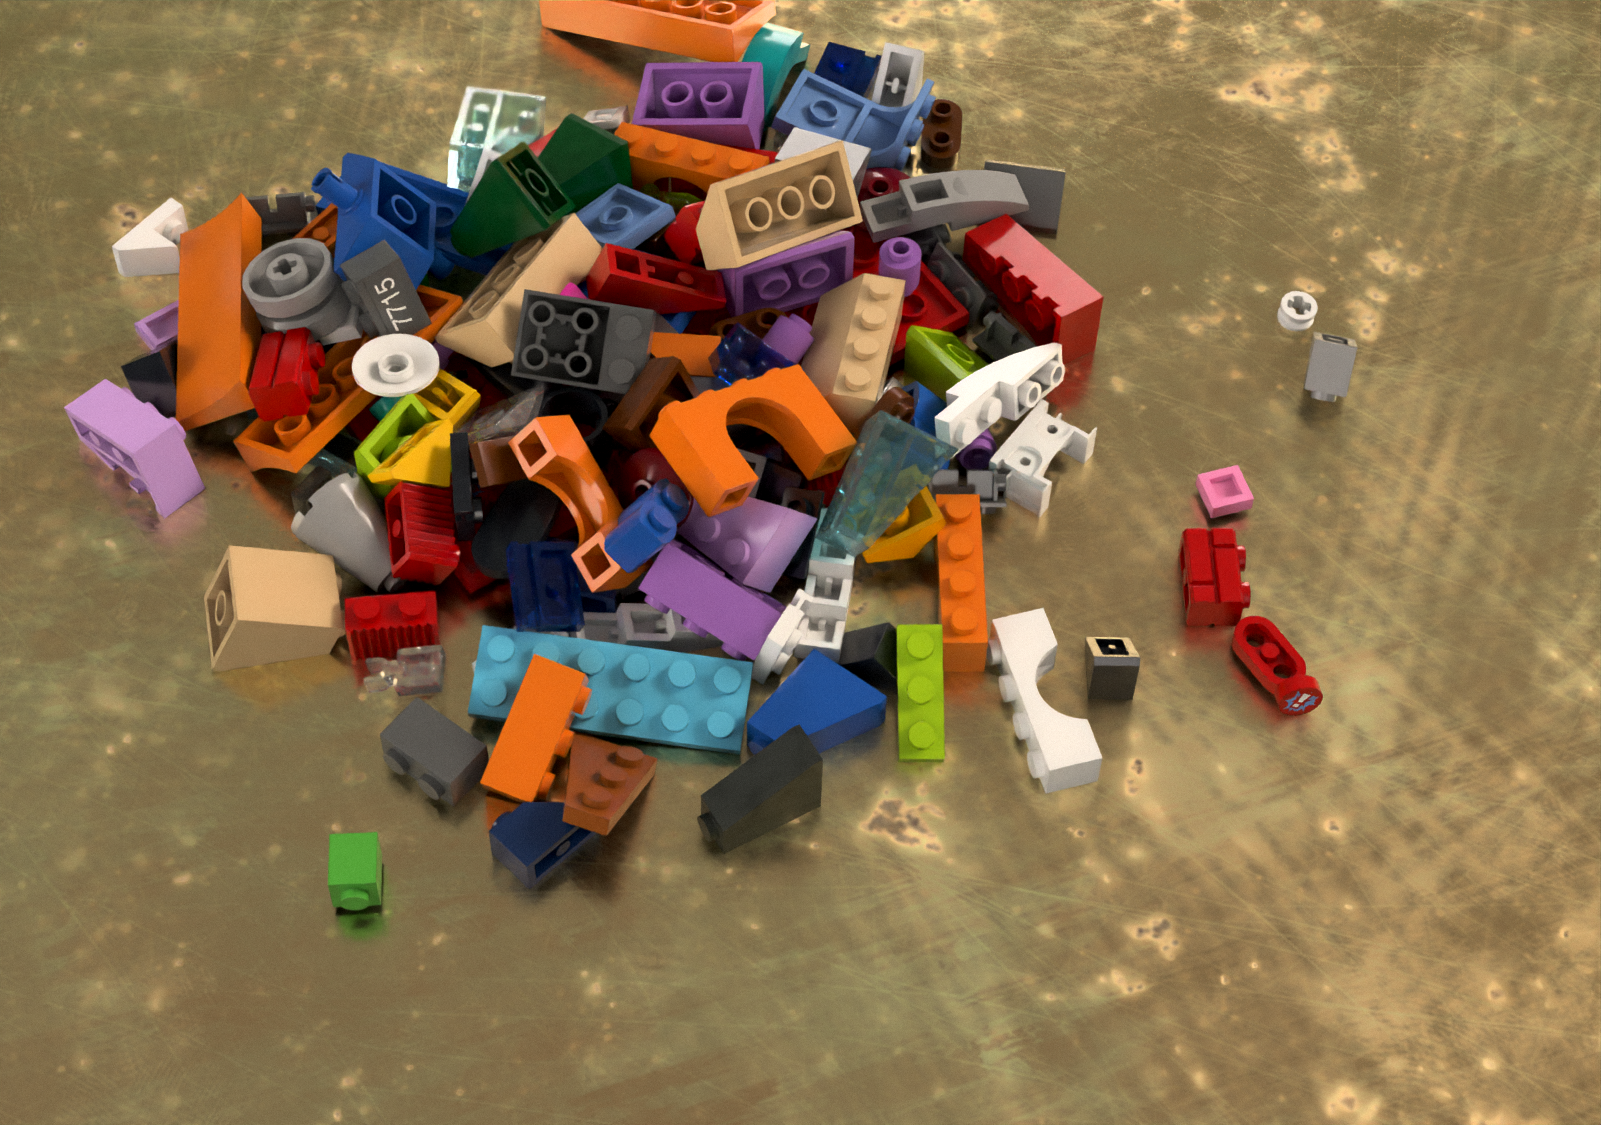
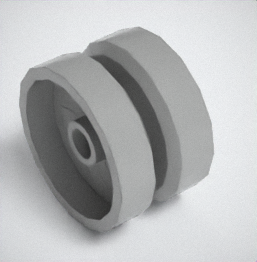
[242,238,351,341]

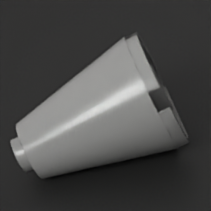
[291,472,409,593]

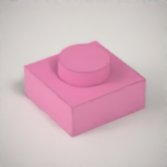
[1195,465,1254,518]

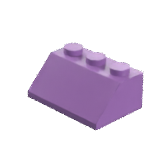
[631,62,765,149]
[718,230,855,317]
[638,539,787,661]

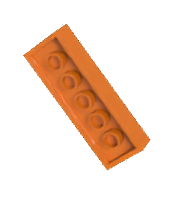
[539,0,776,62]
[176,193,262,431]
[233,285,464,473]

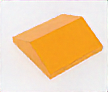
[837,465,946,563]

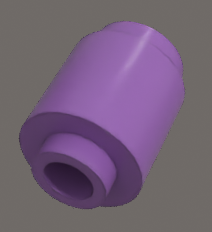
[878,237,922,297]
[754,314,814,371]

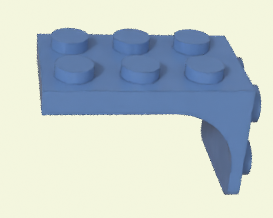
[771,69,936,171]

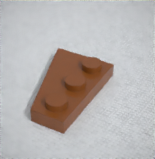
[562,730,658,836]

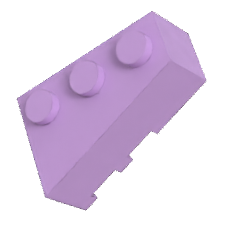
[64,379,206,519]
[676,497,817,593]

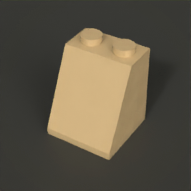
[204,545,345,671]

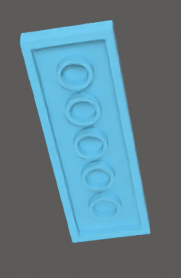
[468,625,753,755]

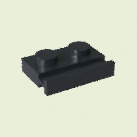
[450,432,484,542]

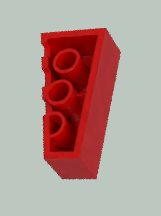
[963,214,1104,365]

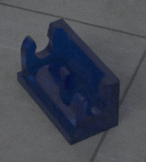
[708,322,805,386]

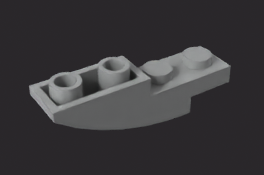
[860,170,1029,243]

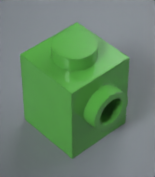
[328,832,382,910]

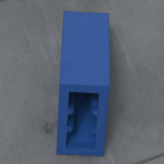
[747,649,887,755]

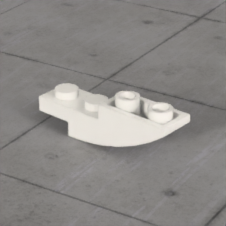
[935,342,1065,459]

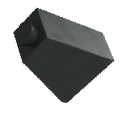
[697,724,823,854]

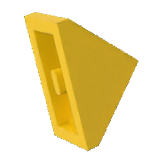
[413,368,481,433]
[368,418,453,488]

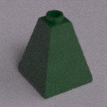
[538,113,633,217]
[449,140,576,258]

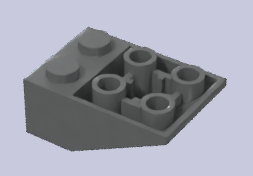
[511,289,657,395]

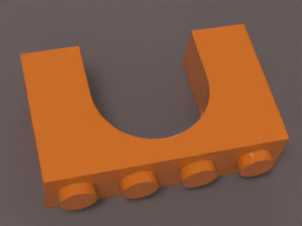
[649,364,858,518]

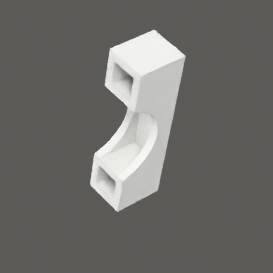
[987,608,1102,794]

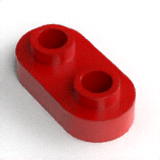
[1232,616,1306,694]

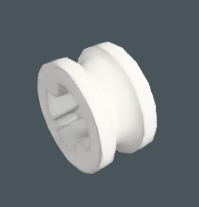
[1277,291,1318,332]

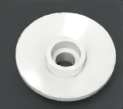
[352,334,440,397]

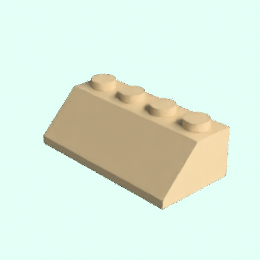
[696,140,863,270]
[434,213,603,368]
[801,273,906,433]

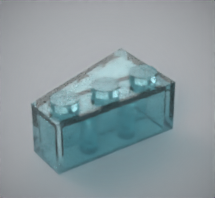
[447,86,547,193]
[815,410,959,557]

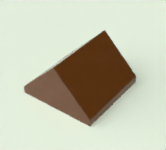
[602,356,700,454]

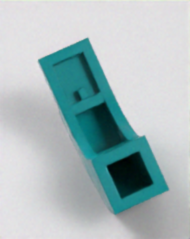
[742,22,810,132]

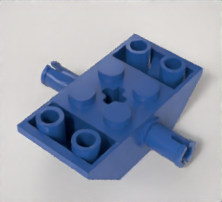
[311,153,455,290]

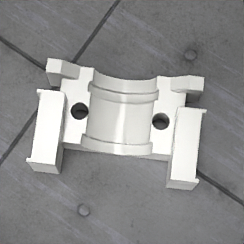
[988,399,1097,518]

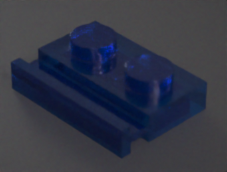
[814,42,882,99]
[506,541,585,632]

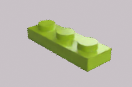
[896,624,945,762]

